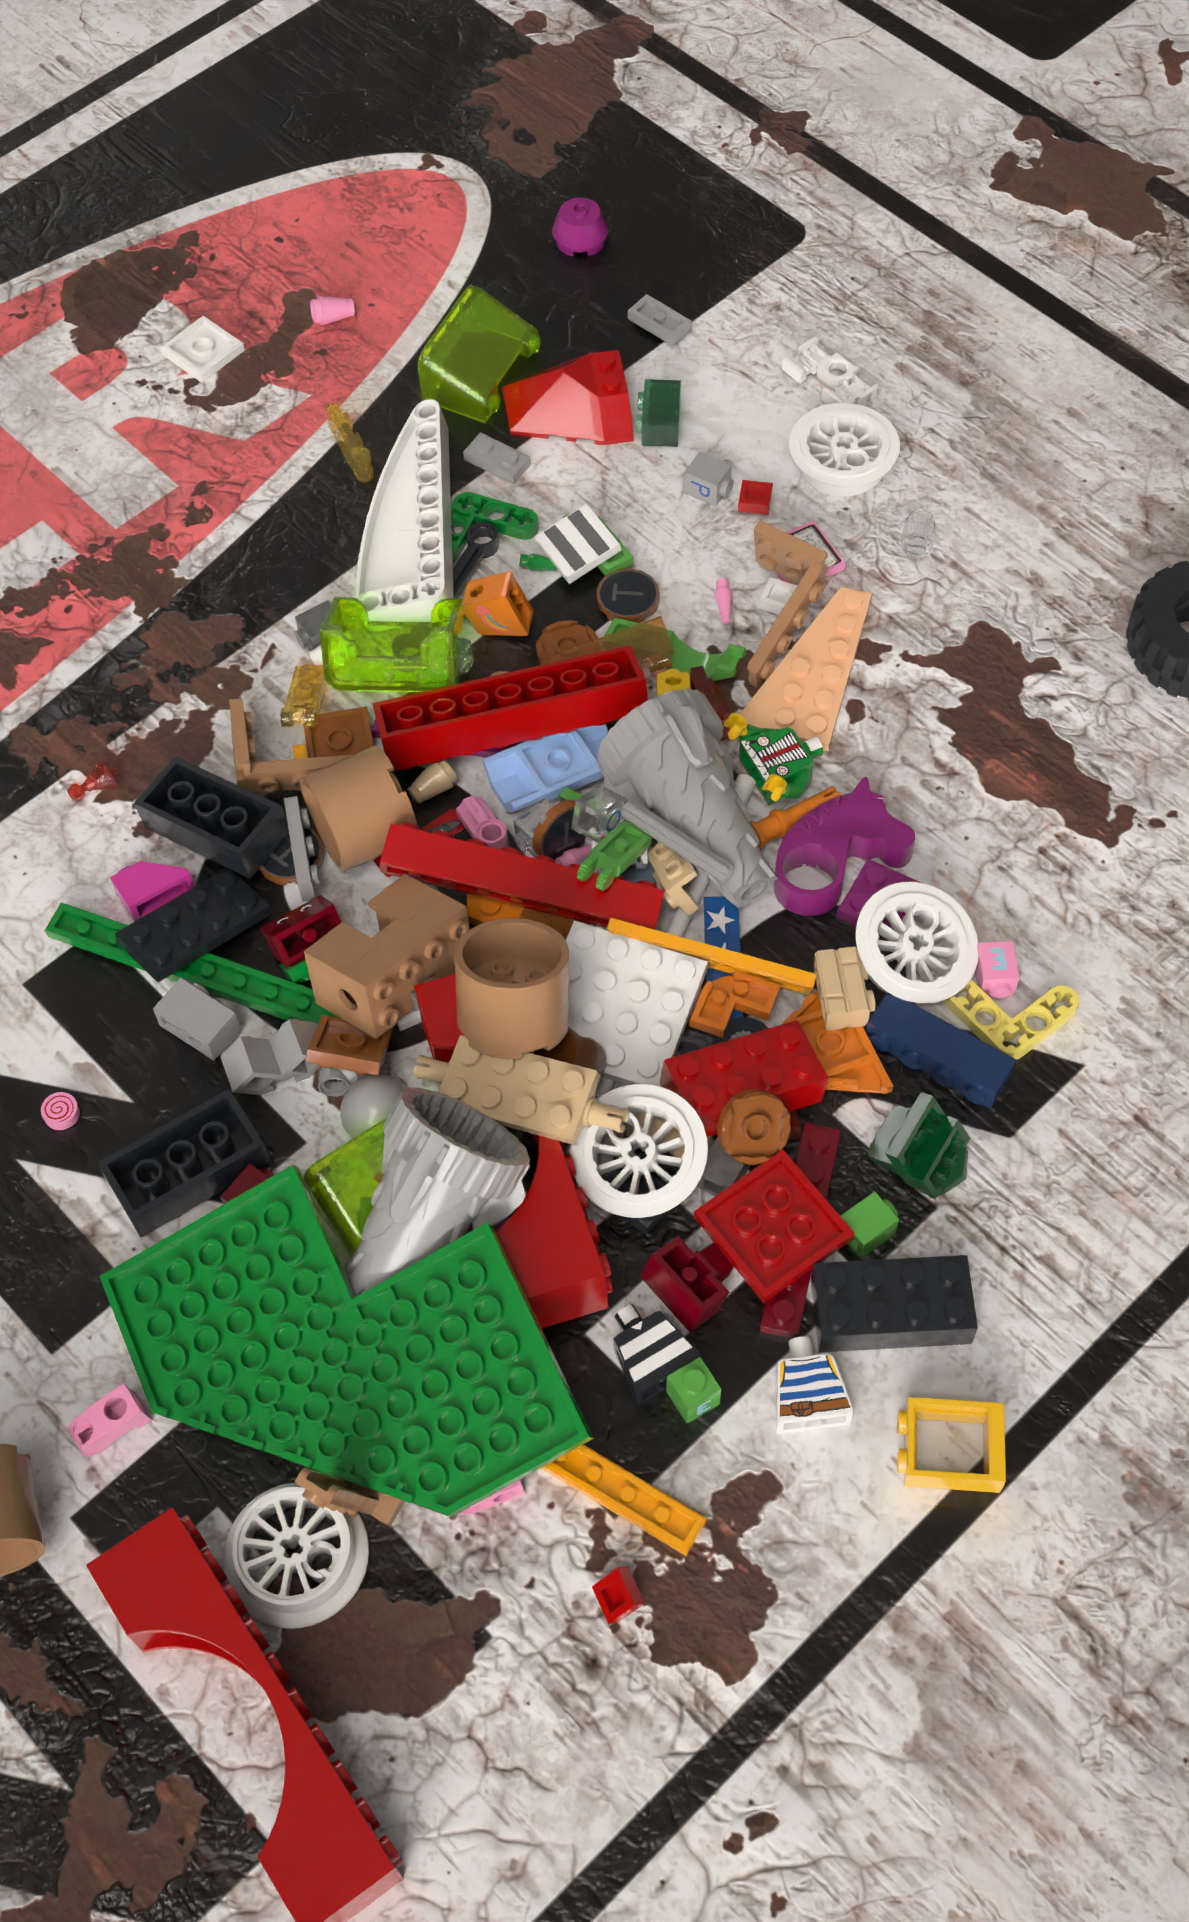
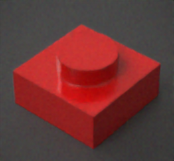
[738,480,773,515]
[592,1566,645,1624]

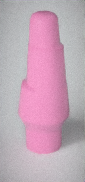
[715,579,732,624]
[555,844,591,866]

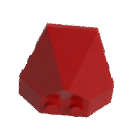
[502,350,634,445]

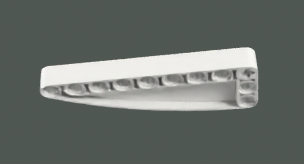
[355,399,454,633]

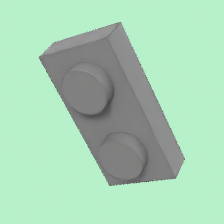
[628,294,692,346]
[463,432,531,484]

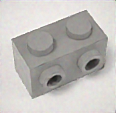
[153,978,241,1061]

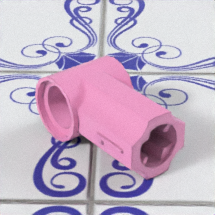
[456,795,509,850]

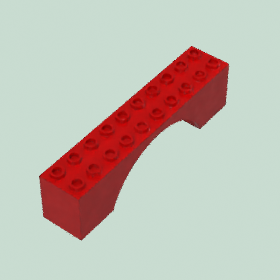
[414,974,613,1329]
[86,1507,404,1922]

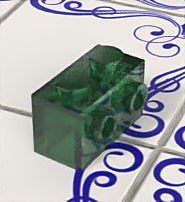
[636,379,681,447]

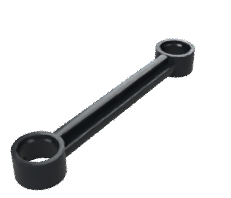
[392,522,499,672]

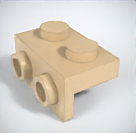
[647,842,699,916]

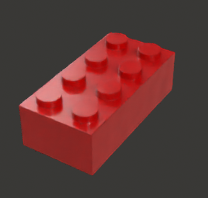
[660,1020,829,1137]

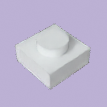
[758,577,797,615]

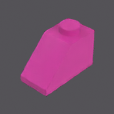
[110,861,195,922]

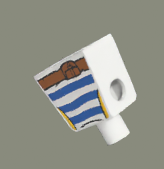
[776,1336,853,1434]

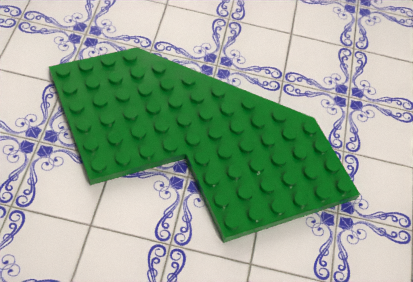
[99,1165,594,1517]

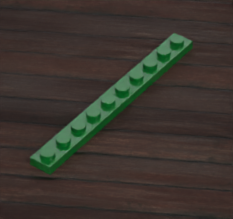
[45,902,339,1024]

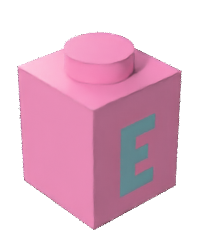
[975,941,1019,999]

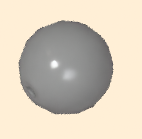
[340,1074,407,1149]

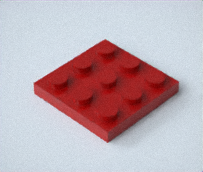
[693,1149,855,1303]

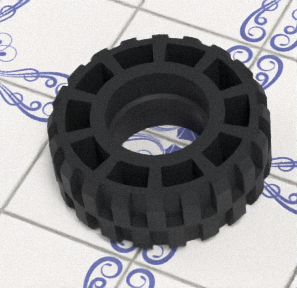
[1126,561,1189,701]

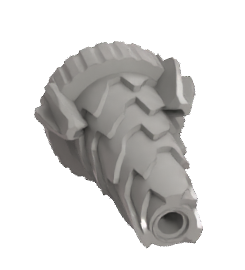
[597,689,778,908]
[345,1087,530,1296]

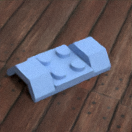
[483,724,608,812]

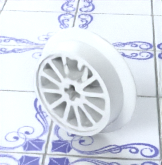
[789,403,900,496]
[856,882,978,1003]
[570,1084,708,1218]
[223,1482,369,1629]

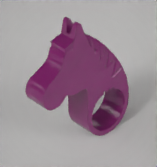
[773,777,915,916]

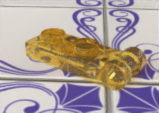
[325,402,374,482]
[280,664,329,728]

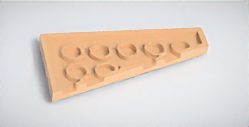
[740,587,872,752]

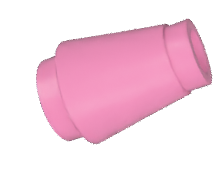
[310,296,355,326]

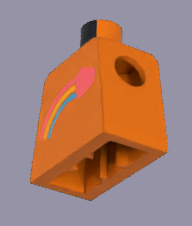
[452,571,534,636]

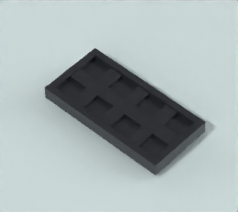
[115,868,271,983]

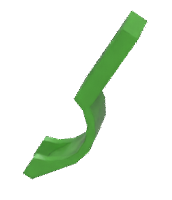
[601,617,747,683]

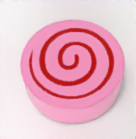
[41,1092,80,1130]

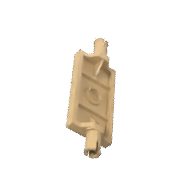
[414,1035,629,1145]

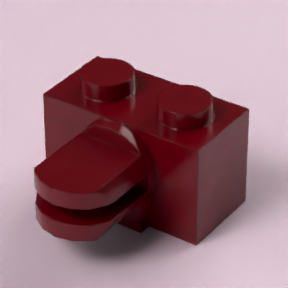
[640,1236,734,1333]

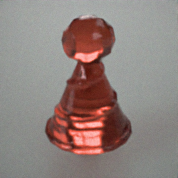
[67,760,118,801]

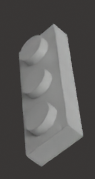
[284,796,320,902]

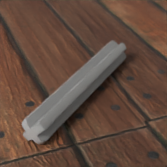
[621,801,734,883]

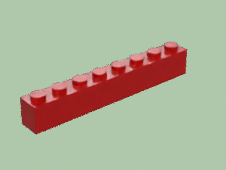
[380,822,665,930]

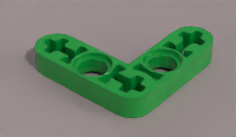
[451,492,539,565]

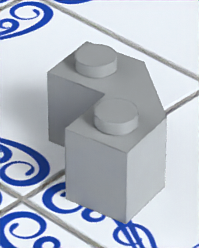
[220,1019,320,1095]

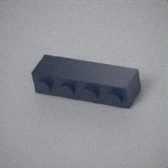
[866,993,1017,1109]

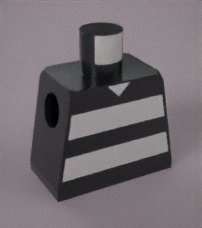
[613,1304,701,1406]

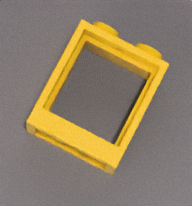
[897,1397,1006,1493]

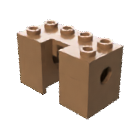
[304,874,470,1039]

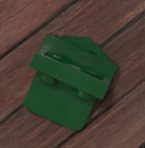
[867,1092,970,1200]

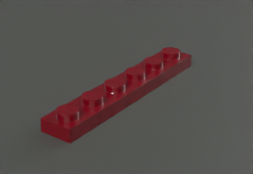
[760,1122,841,1339]

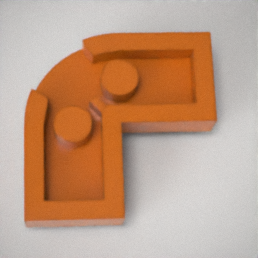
[689,971,781,1038]

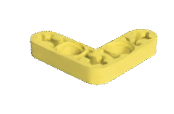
[944,979,1079,1060]

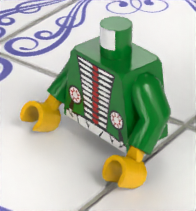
[724,713,824,806]

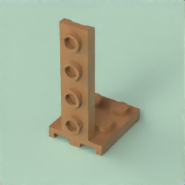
[747,520,828,688]
[229,699,352,793]
[294,1467,405,1526]

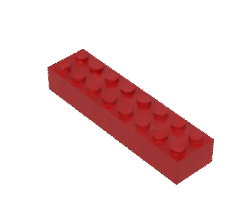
[372,645,648,771]

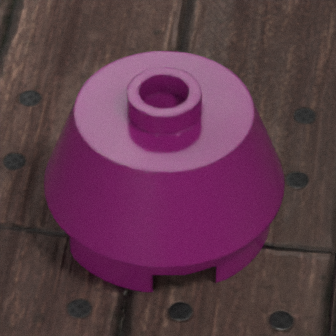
[552,198,609,256]

